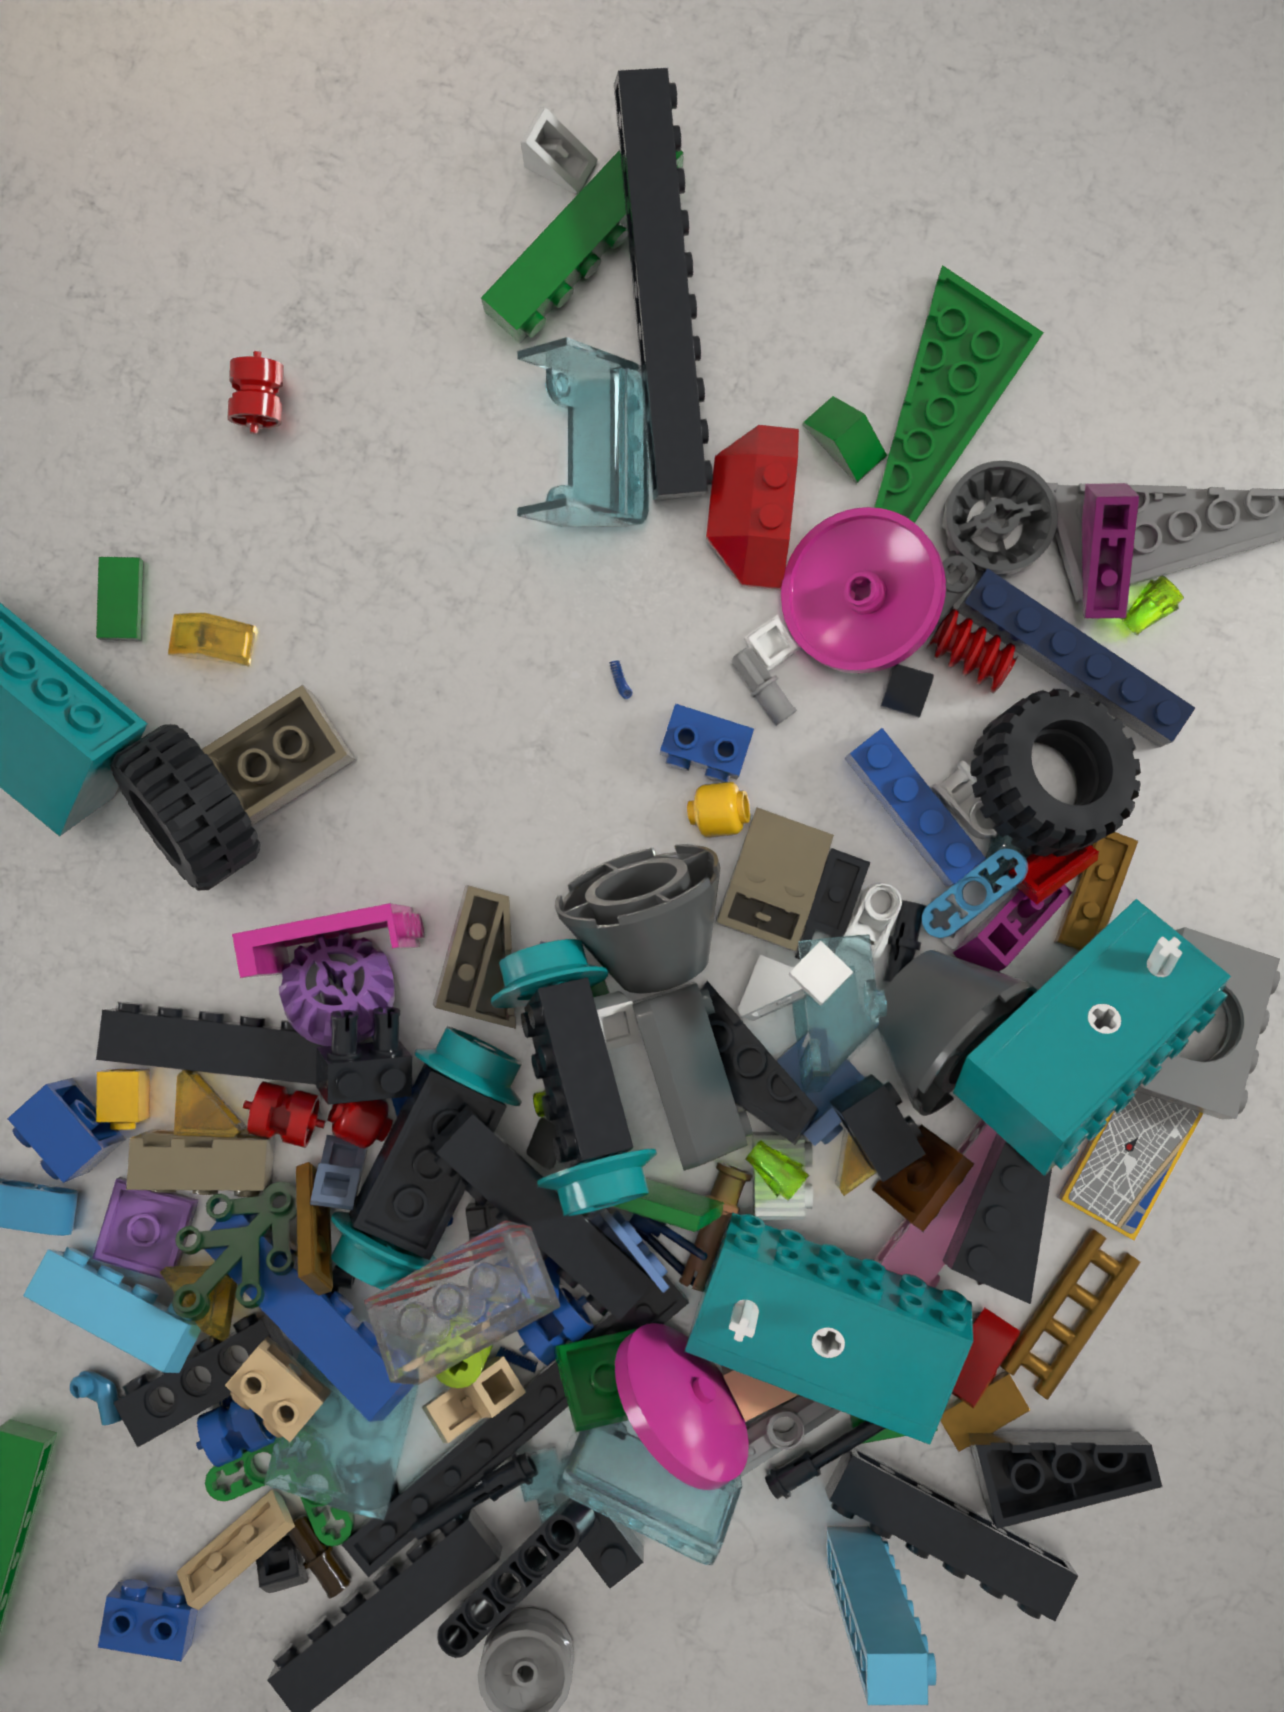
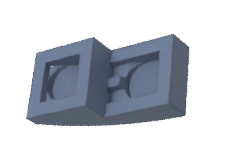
[310,1135,368,1210]

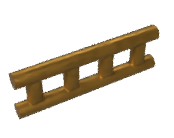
[1000,1229,1141,1400]

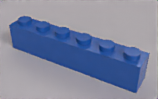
[204,1214,418,1422]

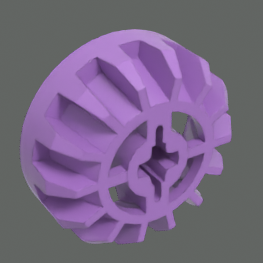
[279,932,395,1046]

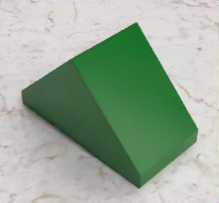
[802,396,887,484]

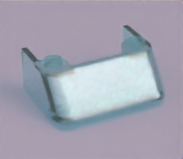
[517,337,649,527]
[792,934,887,1093]
[557,1422,743,1565]

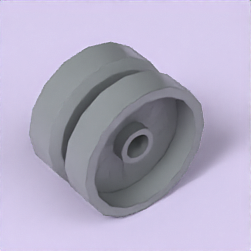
[477,1608,574,1712]

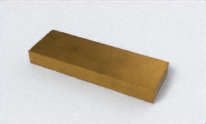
[1054,832,1138,951]
[296,1162,333,1296]

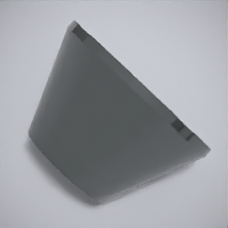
[555,844,720,994]
[872,950,1038,1116]

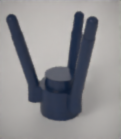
[629,1213,708,1286]

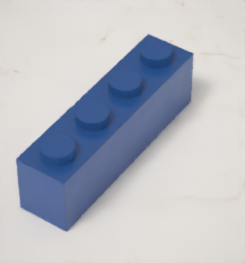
[844,728,986,886]

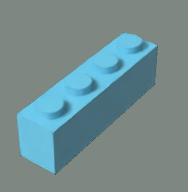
[23,1247,203,1373]

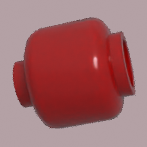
[327,1099,393,1149]

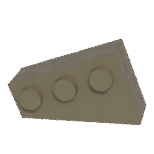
[433,885,516,1029]
[126,1129,275,1197]

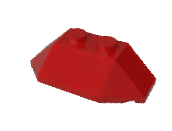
[706,425,799,590]

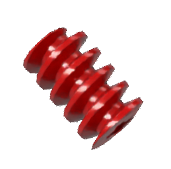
[925,608,1018,694]

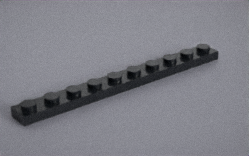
[342,1274,689,1578]

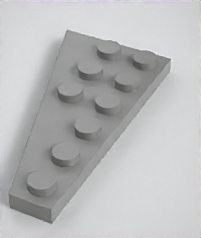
[1047,483,1284,602]

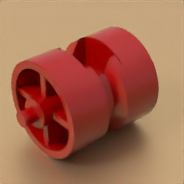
[227,351,284,434]
[243,1081,326,1148]

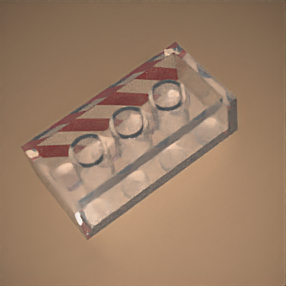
[364,1220,561,1385]

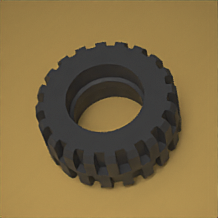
[970,689,1141,857]
[110,724,261,891]

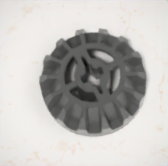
[942,461,1058,576]

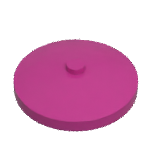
[781,507,946,674]
[615,1323,749,1490]

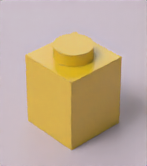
[96,1069,150,1130]

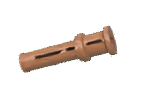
[679,1162,753,1292]

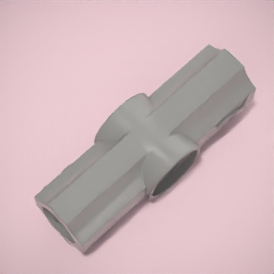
[740,1395,841,1477]

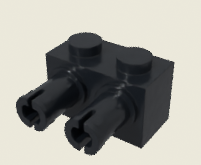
[316,1007,412,1105]

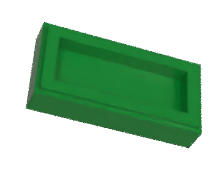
[96,557,143,641]

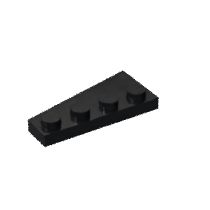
[700,980,819,1145]

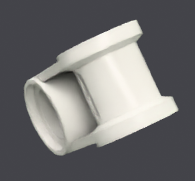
[930,761,997,839]
[837,883,902,965]

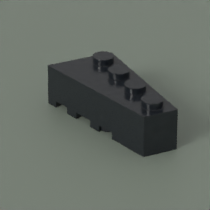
[942,1133,1052,1304]
[968,1431,1162,1529]

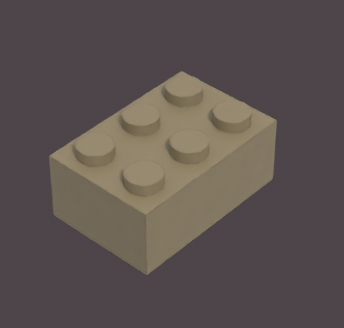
[202,685,355,826]

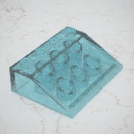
[264,1331,431,1520]

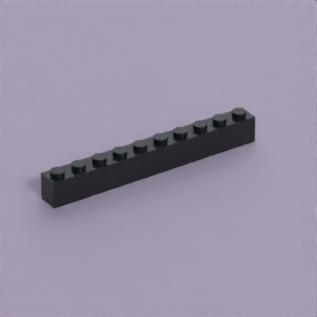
[614,68,713,500]

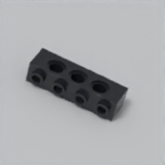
[114,1312,294,1448]

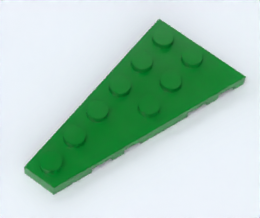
[874,265,1044,523]

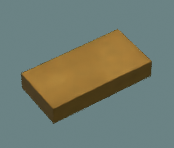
[940,1371,1030,1452]

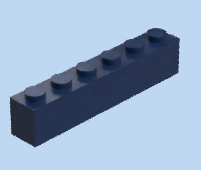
[957,568,1195,747]

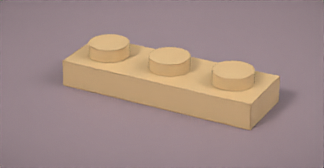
[176,1489,295,1610]

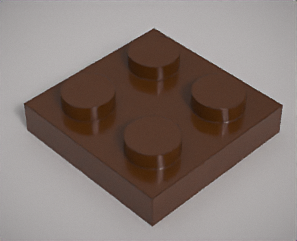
[872,1124,974,1232]

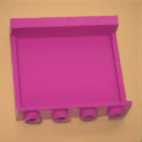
[232,903,425,978]

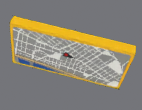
[1058,1091,1203,1241]

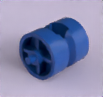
[516,1284,594,1366]
[196,1400,276,1467]

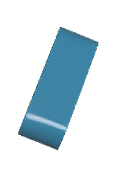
[0,1178,79,1236]

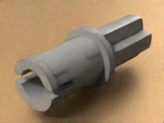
[732,647,797,726]

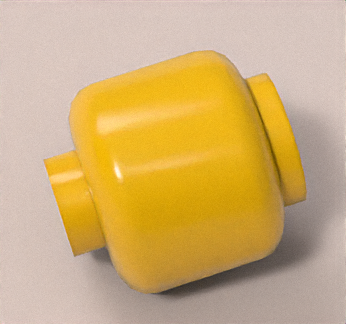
[687,782,750,838]

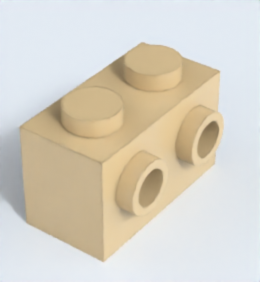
[225,1336,332,1442]

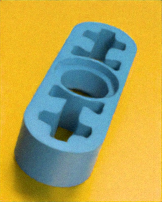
[922,849,1028,938]

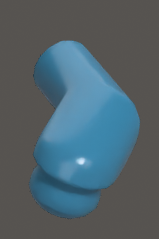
[70,1371,122,1426]

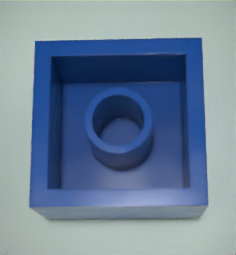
[7,1078,126,1183]

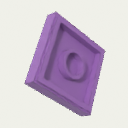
[92,1177,199,1282]

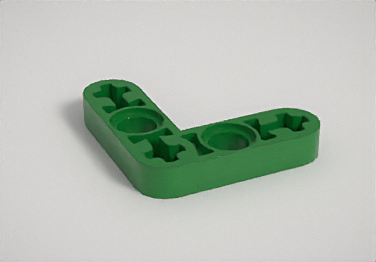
[205,1425,355,1546]

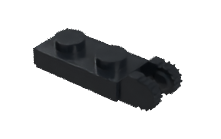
[795,848,870,960]

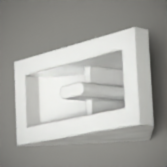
[521,107,598,194]
[738,955,810,1021]

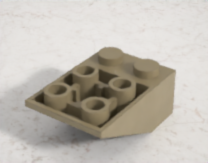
[715,807,834,951]

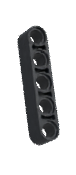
[437,1498,595,1658]

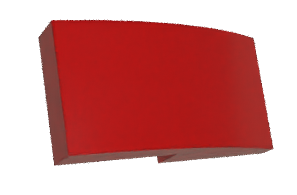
[952,1307,1021,1409]

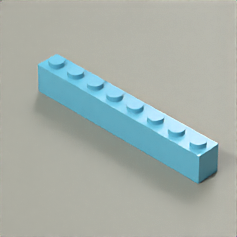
[827,1526,937,1705]

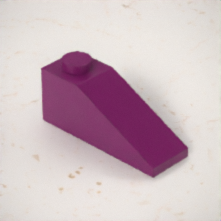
[1082,483,1139,618]
[952,885,1073,972]

